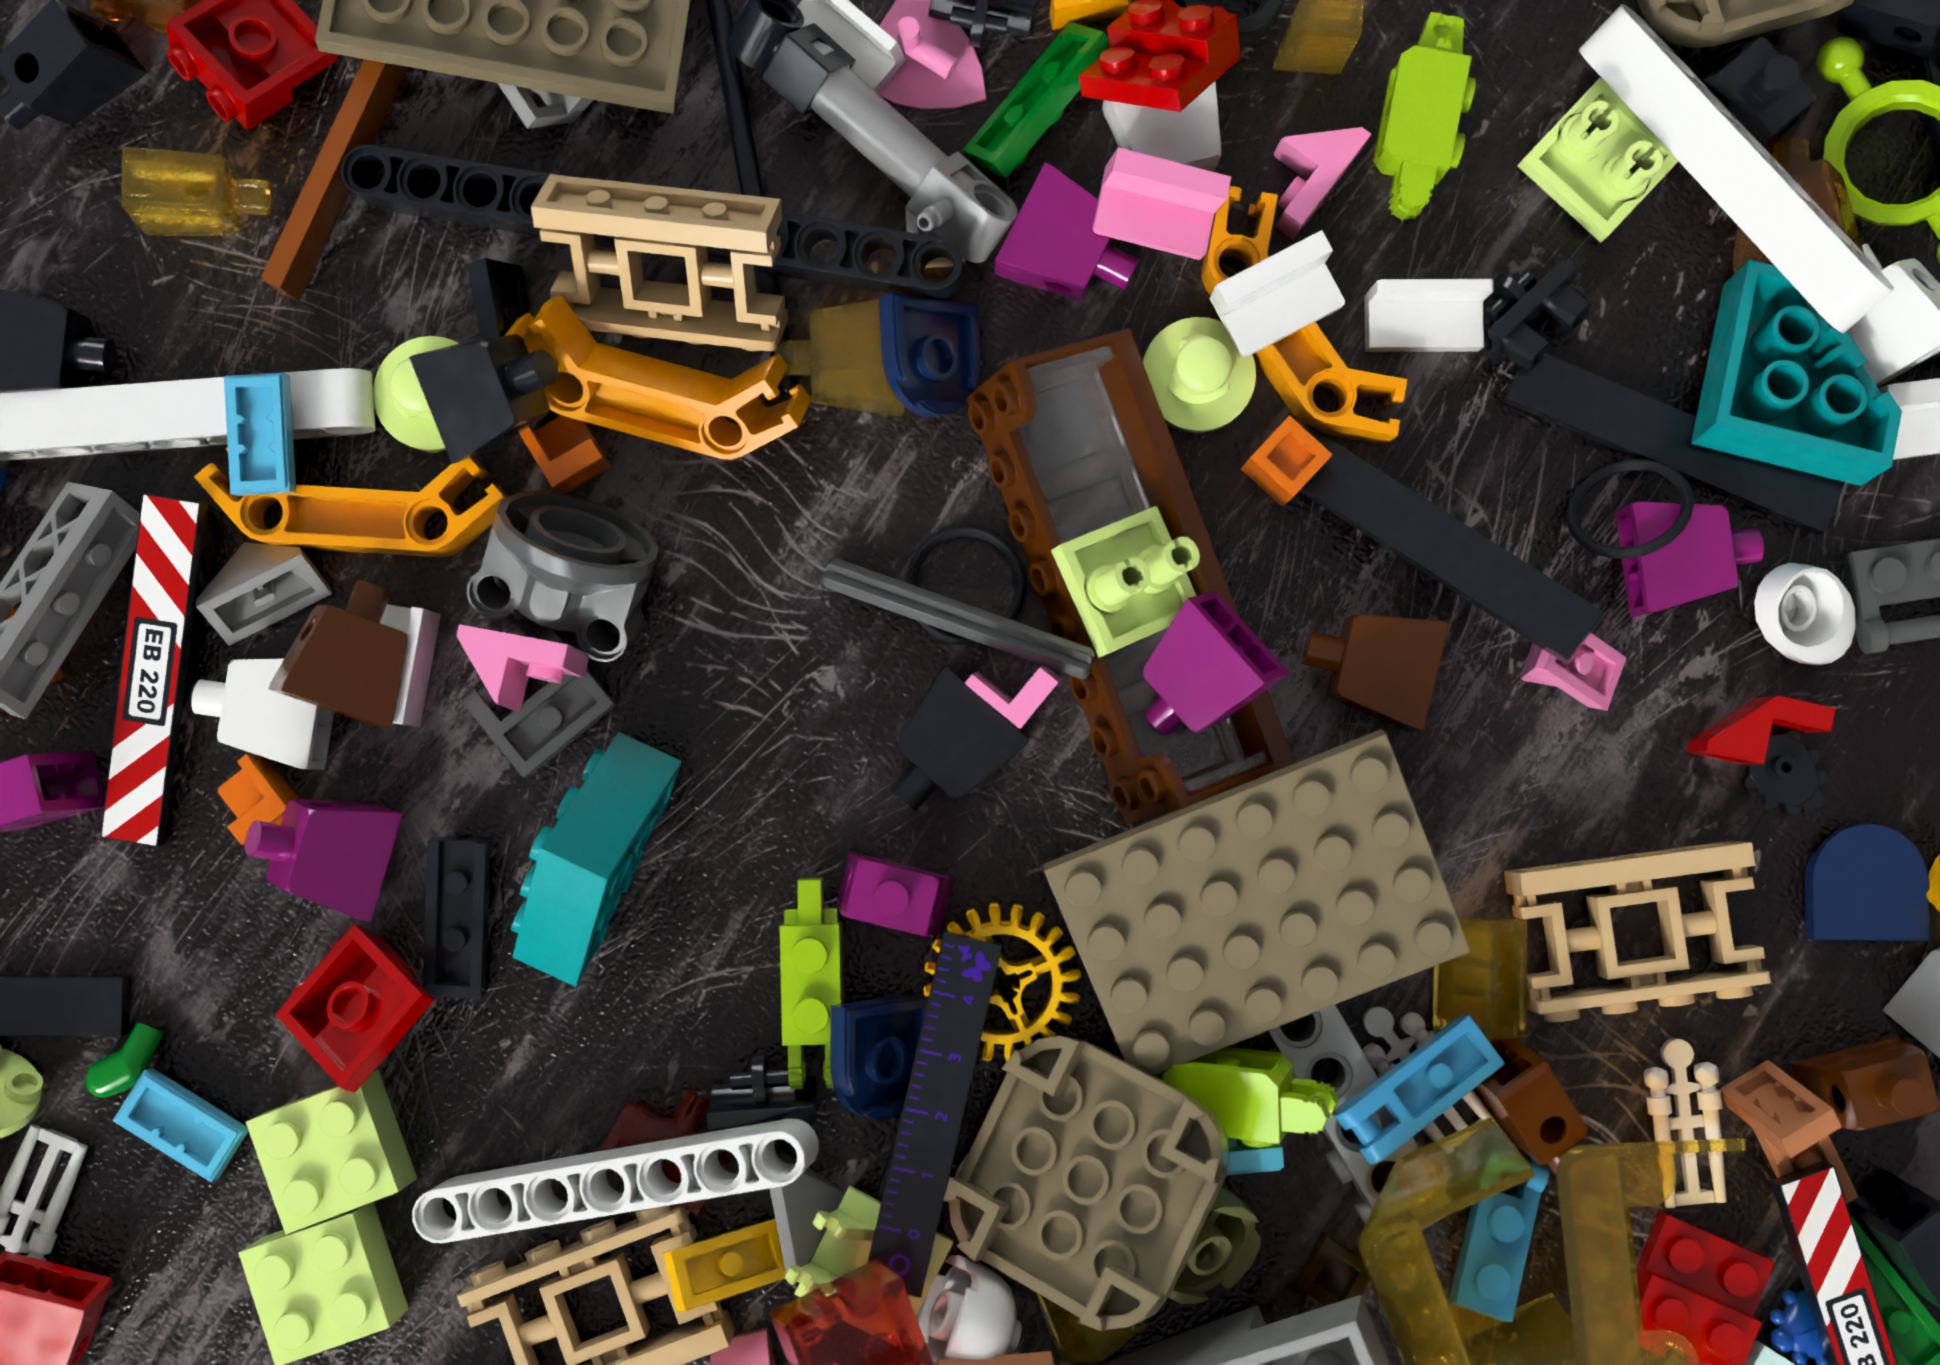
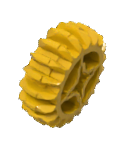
[924,903,1081,1061]

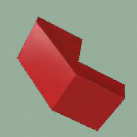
[1686,695,1836,765]

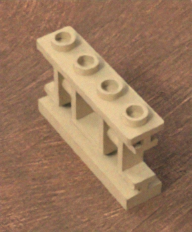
[531,174,788,351]
[1504,841,1771,1022]
[457,1202,735,1365]

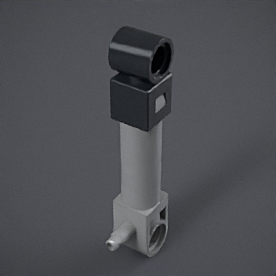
[727,0,1018,263]

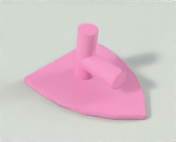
[878,0,987,111]

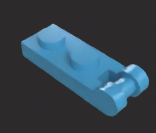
[1334,1014,1505,1164]
[1448,1141,1550,1322]

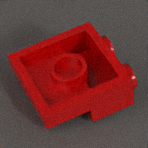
[166,0,338,131]
[1078,0,1241,112]
[275,923,434,1093]
[1615,1210,1775,1365]

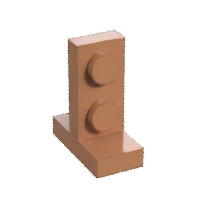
[1719,1060,1858,1204]

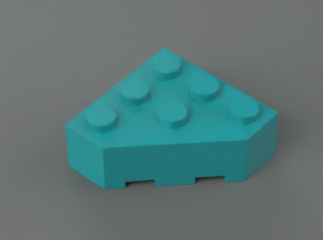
[1691,259,1902,486]
[511,732,682,987]

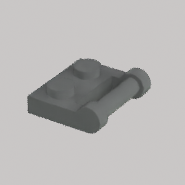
[1842,539,1940,654]
[461,627,618,778]

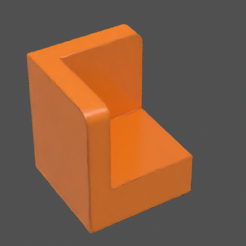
[519,415,612,494]
[1240,415,1333,507]
[218,753,300,845]

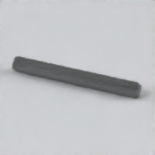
[822,558,1096,679]

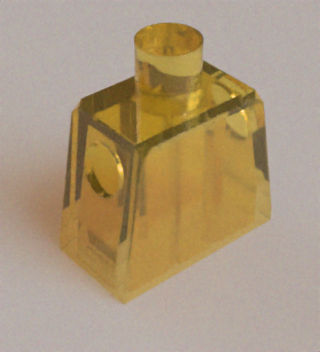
[121,147,271,236]
[775,299,905,416]

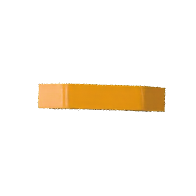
[1202,186,1408,446]
[504,294,812,460]
[194,447,509,557]

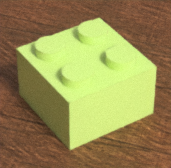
[246,1070,417,1235]
[238,1202,409,1365]

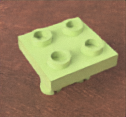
[1517,77,1678,243]
[1051,506,1200,658]

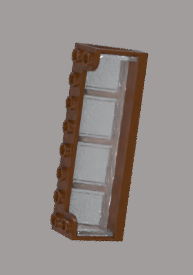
[966,328,1295,824]

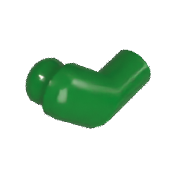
[85,1022,164,1098]

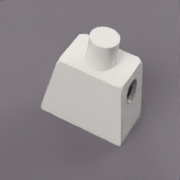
[1102,82,1221,171]
[1847,244,1940,388]
[192,658,334,770]

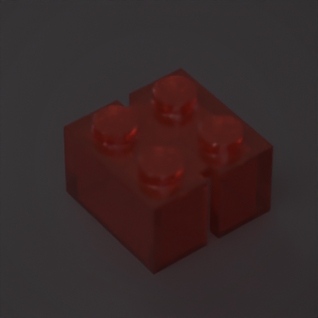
[769,1258,934,1365]

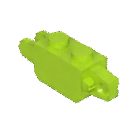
[1373,12,1476,222]
[780,878,845,1089]
[1153,1047,1340,1147]

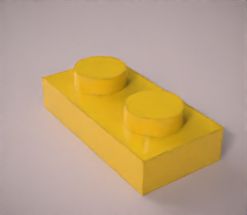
[662,1218,786,1312]

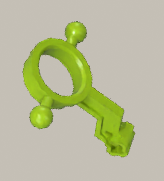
[1815,37,1940,264]

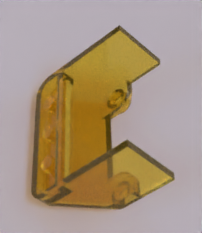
[1358,1117,1596,1365]
[1556,1138,1746,1365]

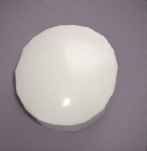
[1754,563,1856,666]

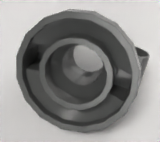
[467,491,659,662]

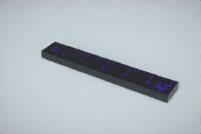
[863,930,1002,1298]

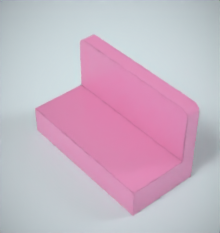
[1093,147,1231,260]
[965,665,1061,729]

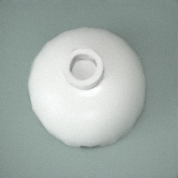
[913,1255,1021,1365]

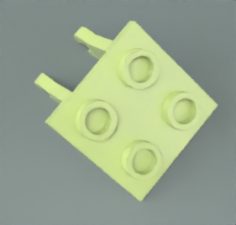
[785,1185,954,1349]

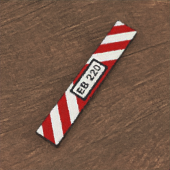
[100,493,208,847]
[1770,1161,1897,1365]

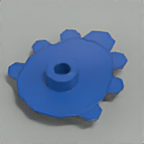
[1770,1290,1828,1365]

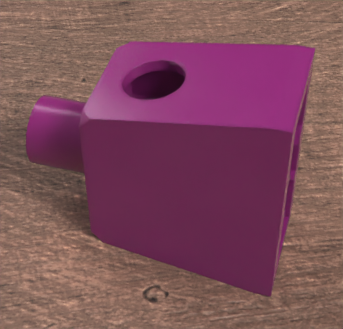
[994,162,1140,300]
[1615,502,1764,617]
[1143,591,1290,735]
[0,751,105,833]
[245,799,402,922]
[835,851,955,936]

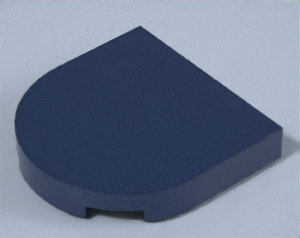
[879,293,981,417]
[1805,824,1930,941]
[830,992,929,1120]

